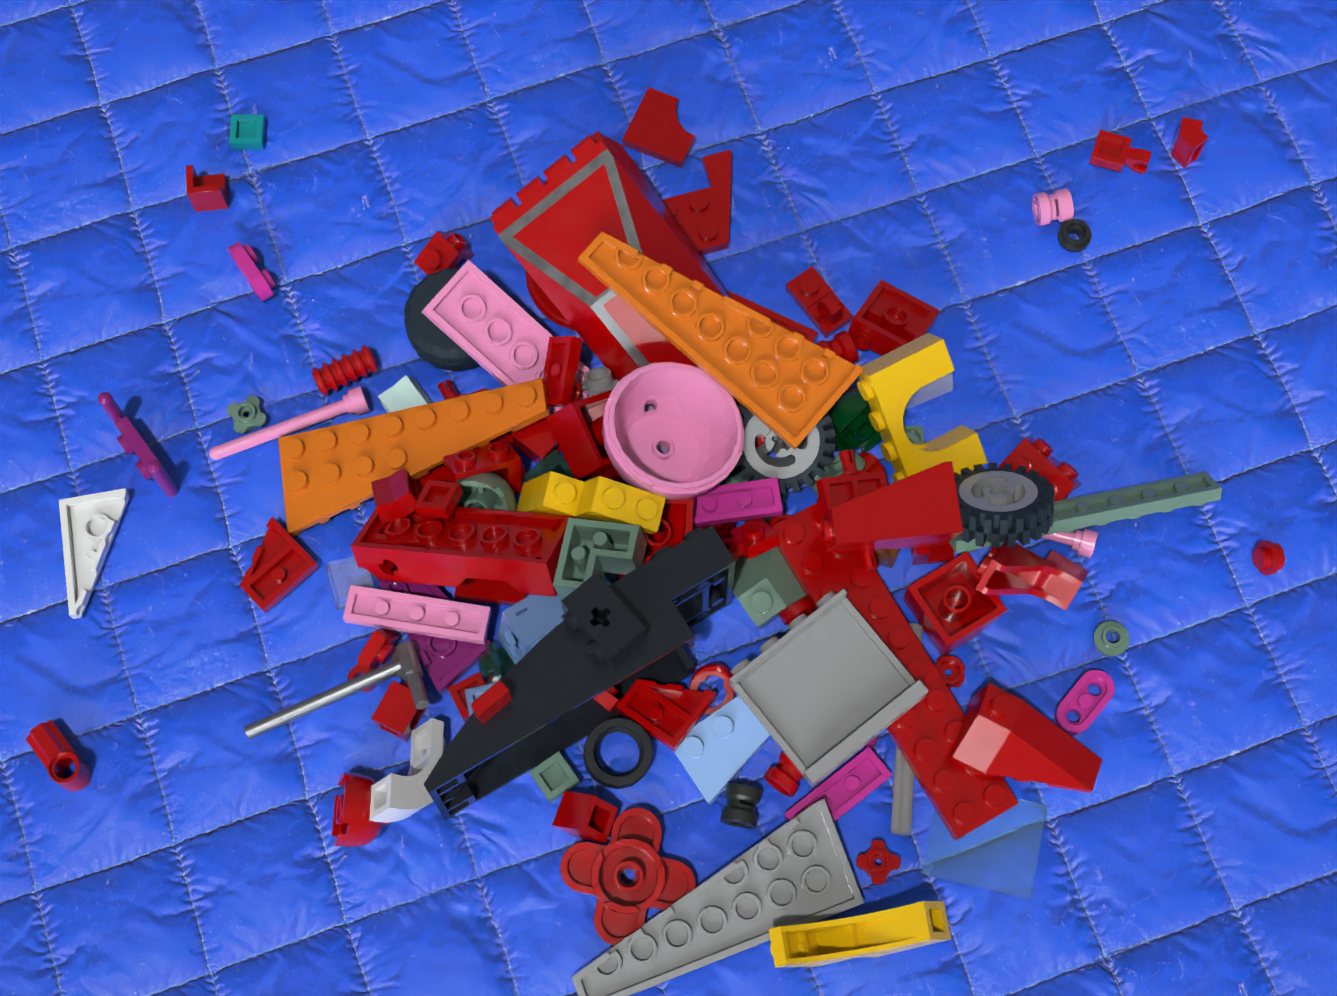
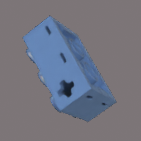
[497,574,611,665]

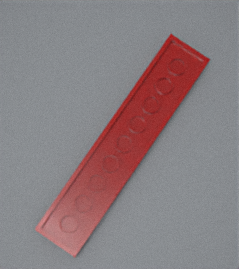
[771,501,1019,841]

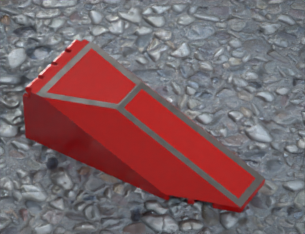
[489,131,781,473]

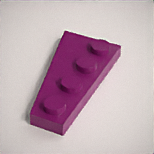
[375,565,493,695]

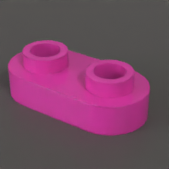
[227,241,276,302]
[1054,670,1115,735]

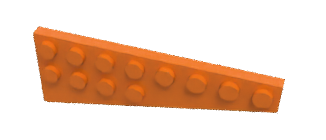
[278,378,550,537]

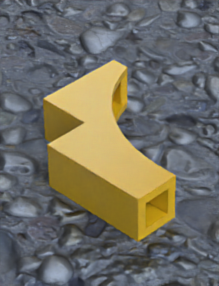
[516,471,666,534]
[768,901,951,968]

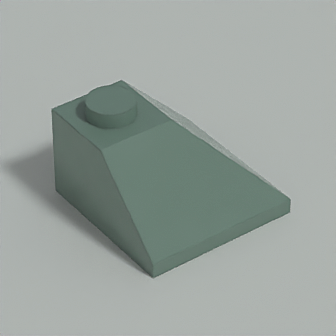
[733,547,807,630]

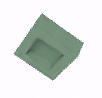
[529,751,580,804]

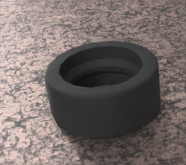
[583,717,653,789]

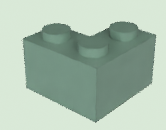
[553,517,647,601]

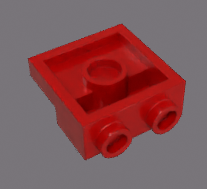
[848,280,940,356]

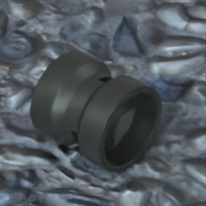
[720,783,762,829]

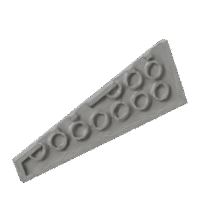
[571,799,864,996]

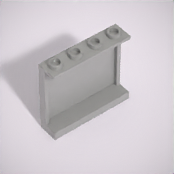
[729,589,929,788]

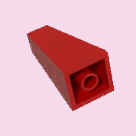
[819,461,963,551]

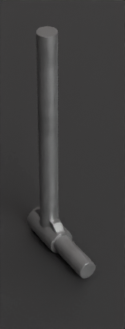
[244,641,430,739]

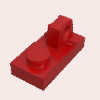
[785,266,853,339]
[543,336,583,407]

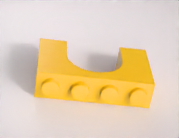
[857,333,988,482]

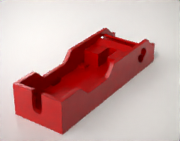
[351,507,573,597]

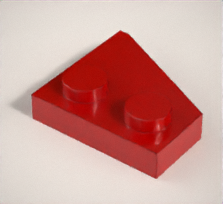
[240,517,319,614]
[616,679,716,752]

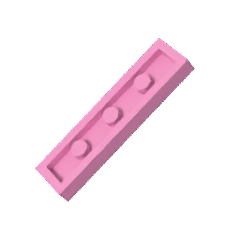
[343,585,492,645]

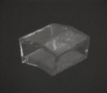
[326,556,376,610]

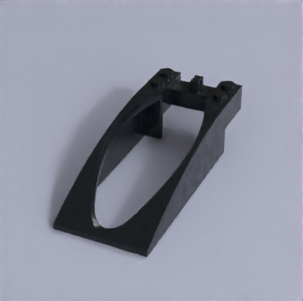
[424,525,735,821]

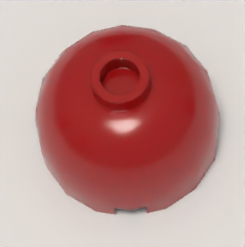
[332,772,390,847]

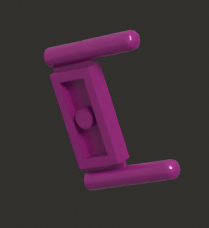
[98,392,178,497]

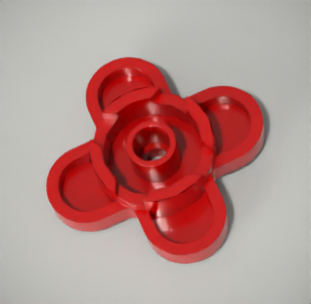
[560,808,696,945]

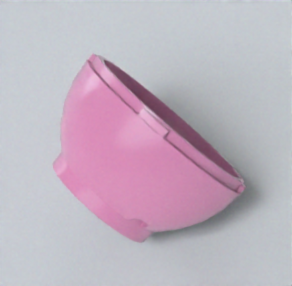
[602,362,744,500]

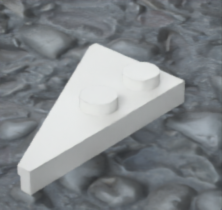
[59,488,130,619]

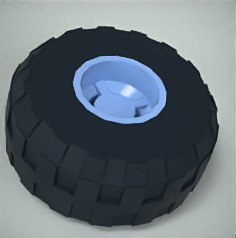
[404,268,480,371]

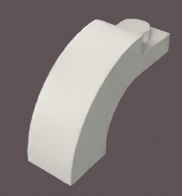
[369,718,445,823]

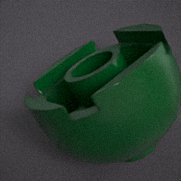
[828,387,882,453]

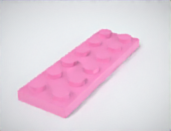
[422,259,590,420]

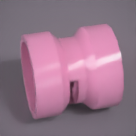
[1032,188,1074,226]

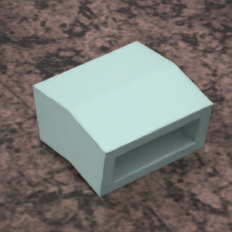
[378,375,432,413]

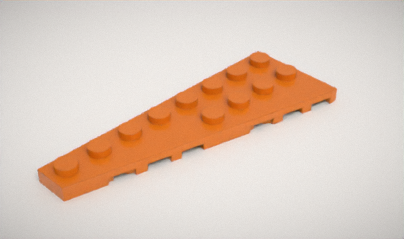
[578,232,864,450]

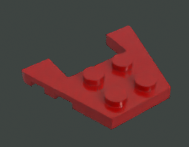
[661,150,732,256]

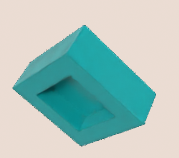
[229,114,266,150]

